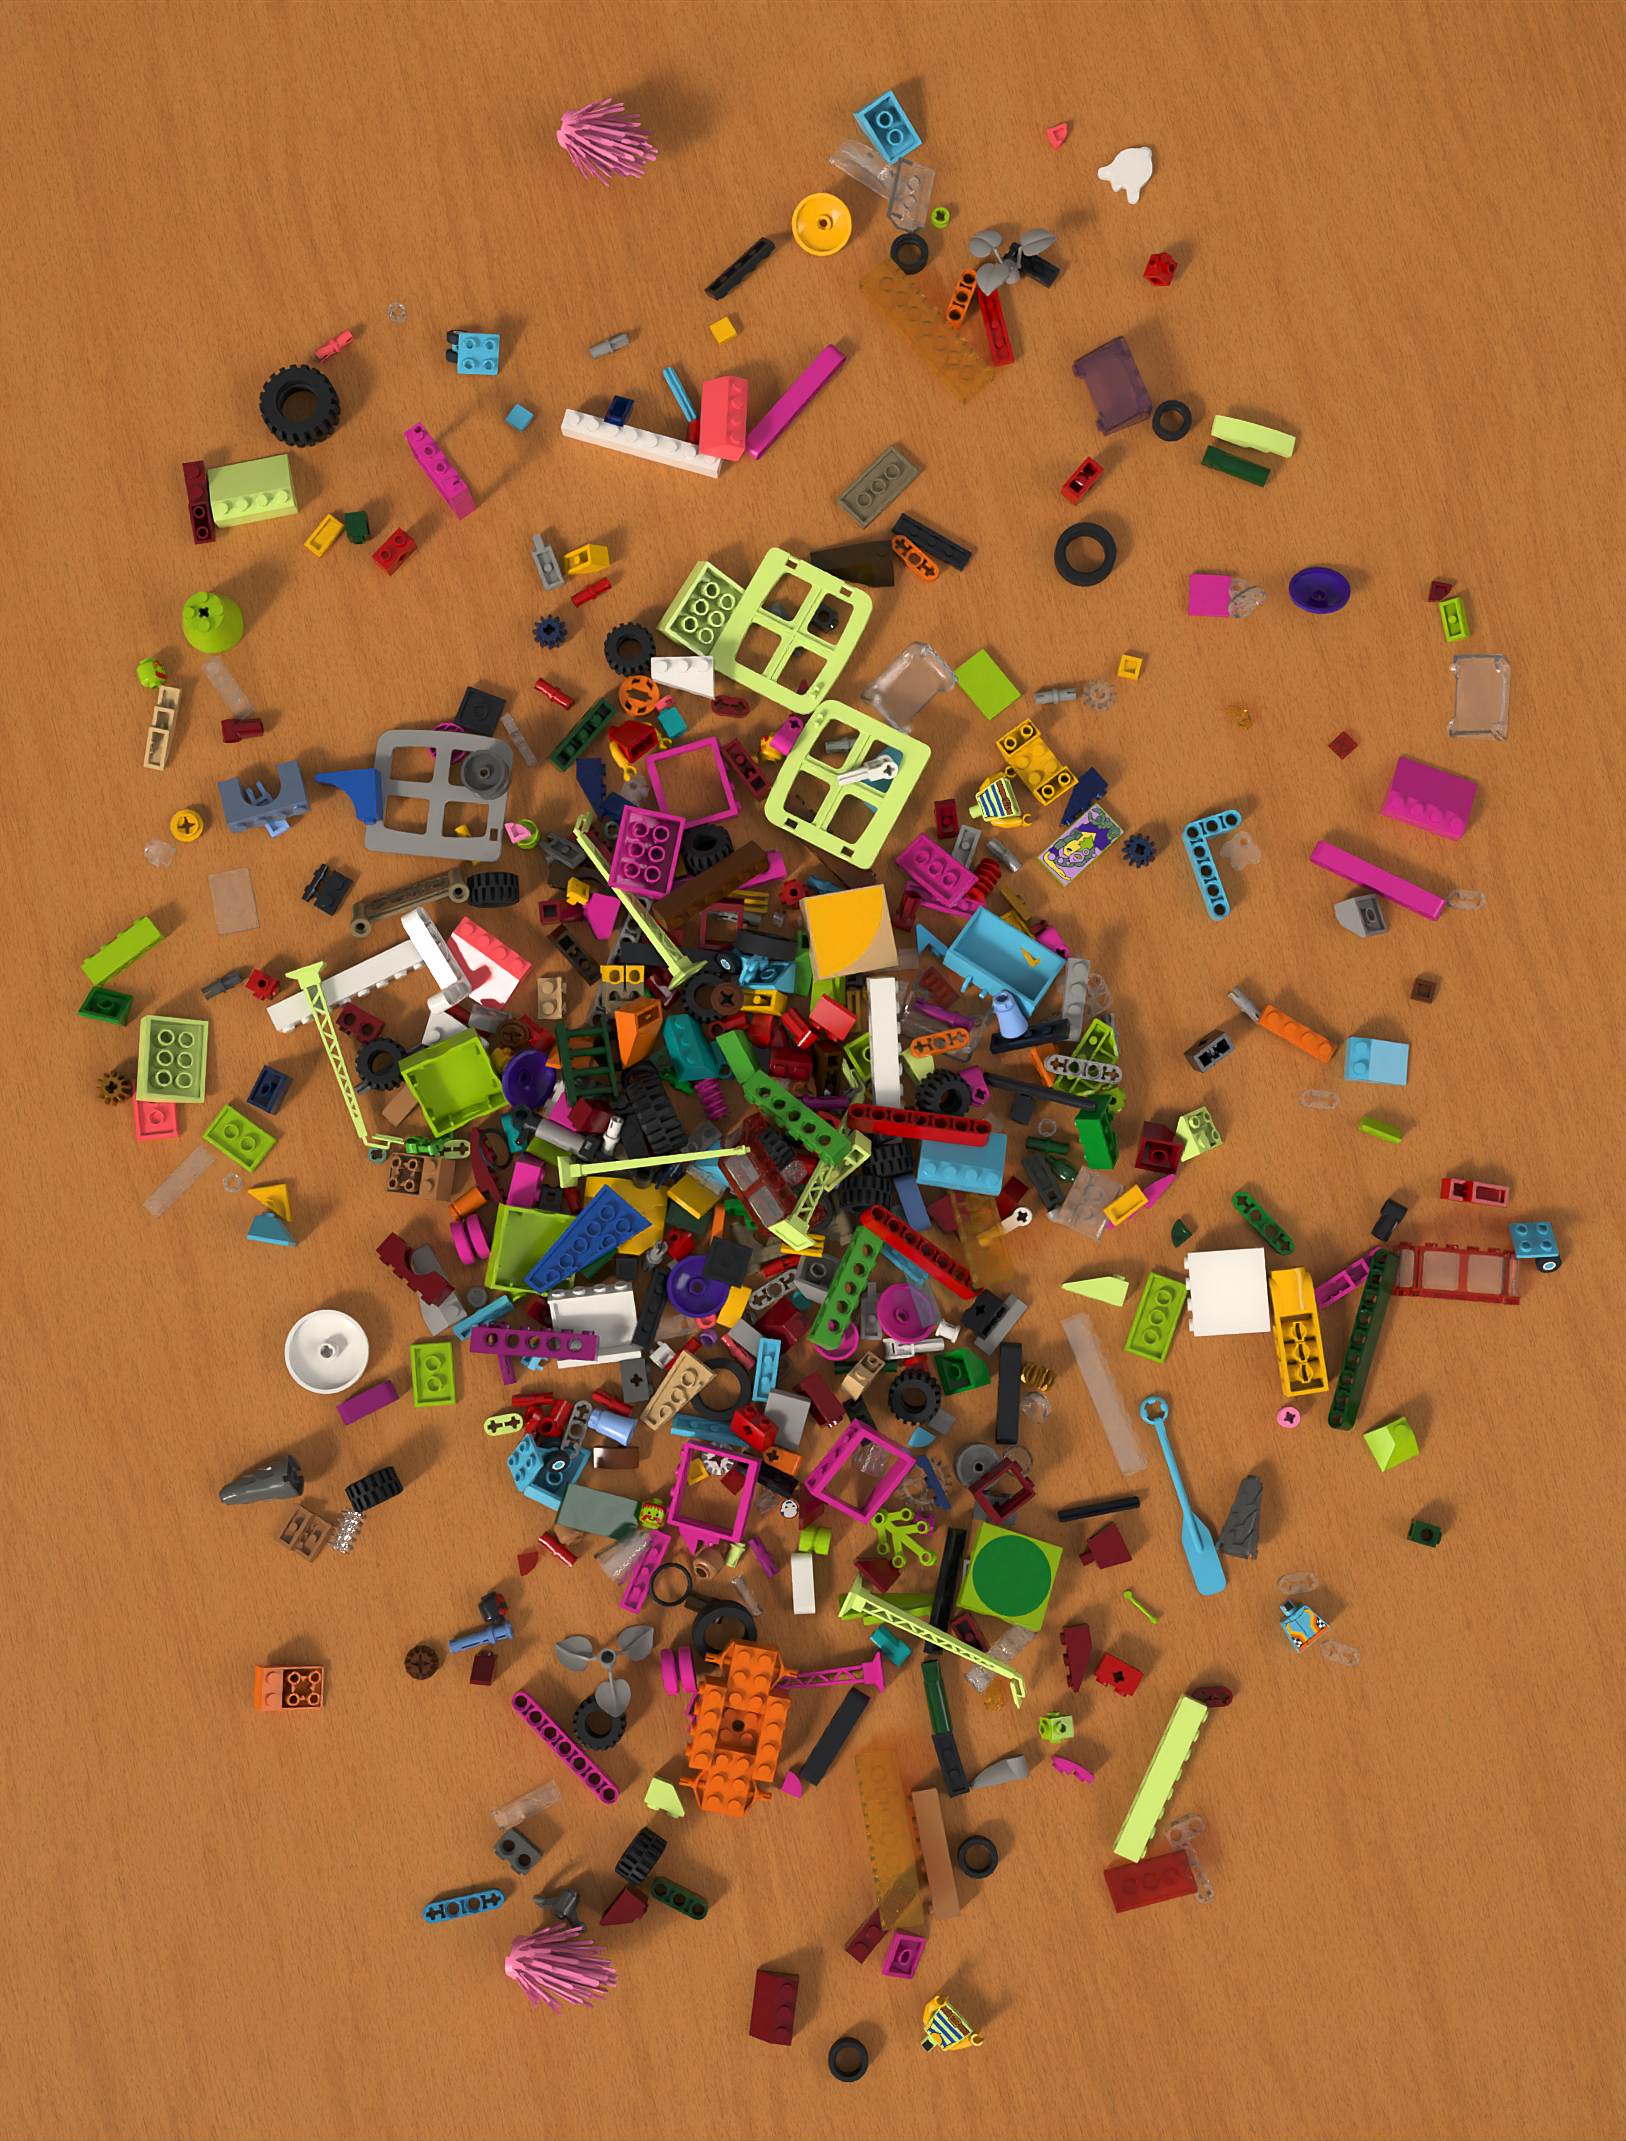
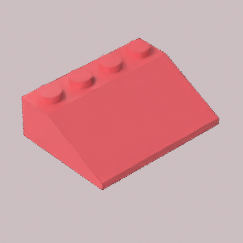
[446,916,534,1011]

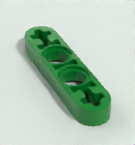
[1231,1191,1295,1256]

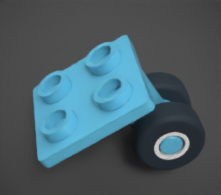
[446,330,500,375]
[717,940,770,987]
[1508,1221,1562,1273]
[507,1433,570,1492]

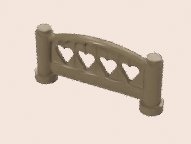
[350,867,469,938]
[730,1190,855,1277]

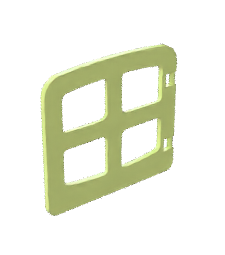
[709,548,873,715]
[764,700,931,870]

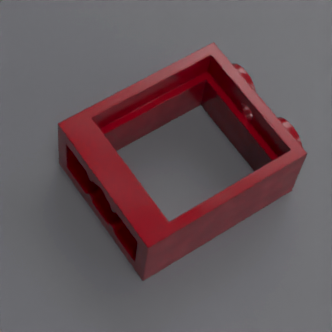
[699,897,745,951]
[792,1371,846,1429]
[967,1457,1036,1526]

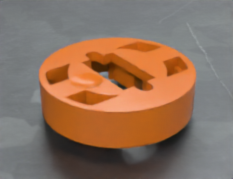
[619,675,660,718]

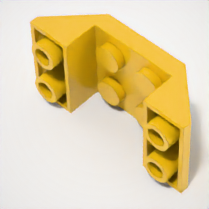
[996,718,1079,806]

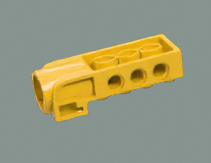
[1266,1265,1329,1397]

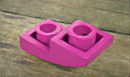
[1051,1754,1095,1784]

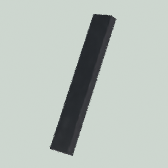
[619,941,742,975]
[923,1527,967,1655]

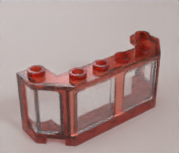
[717,1111,828,1245]
[1390,1242,1522,1306]

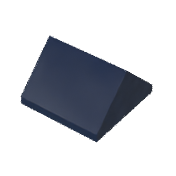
[246,1065,293,1116]

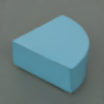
[907,1426,936,1447]

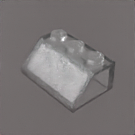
[886,157,936,234]
[1055,1165,1126,1243]

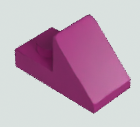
[679,1527,720,1556]

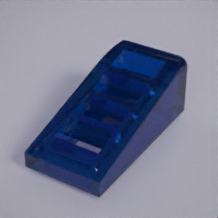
[604,395,634,427]

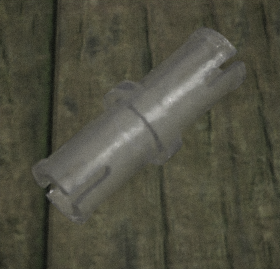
[686,1162,727,1196]
[730,1575,763,1618]

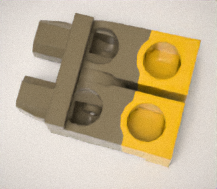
[600,965,644,1019]

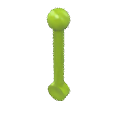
[1123,1591,1158,1624]

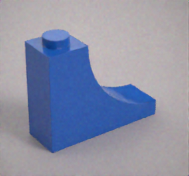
[315,768,383,825]

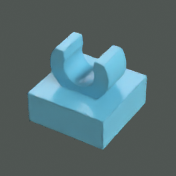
[520,1344,549,1371]

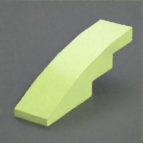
[1211,415,1296,458]

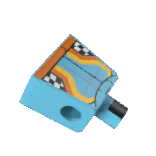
[1279,1599,1331,1653]

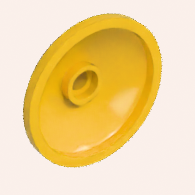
[792,193,852,256]

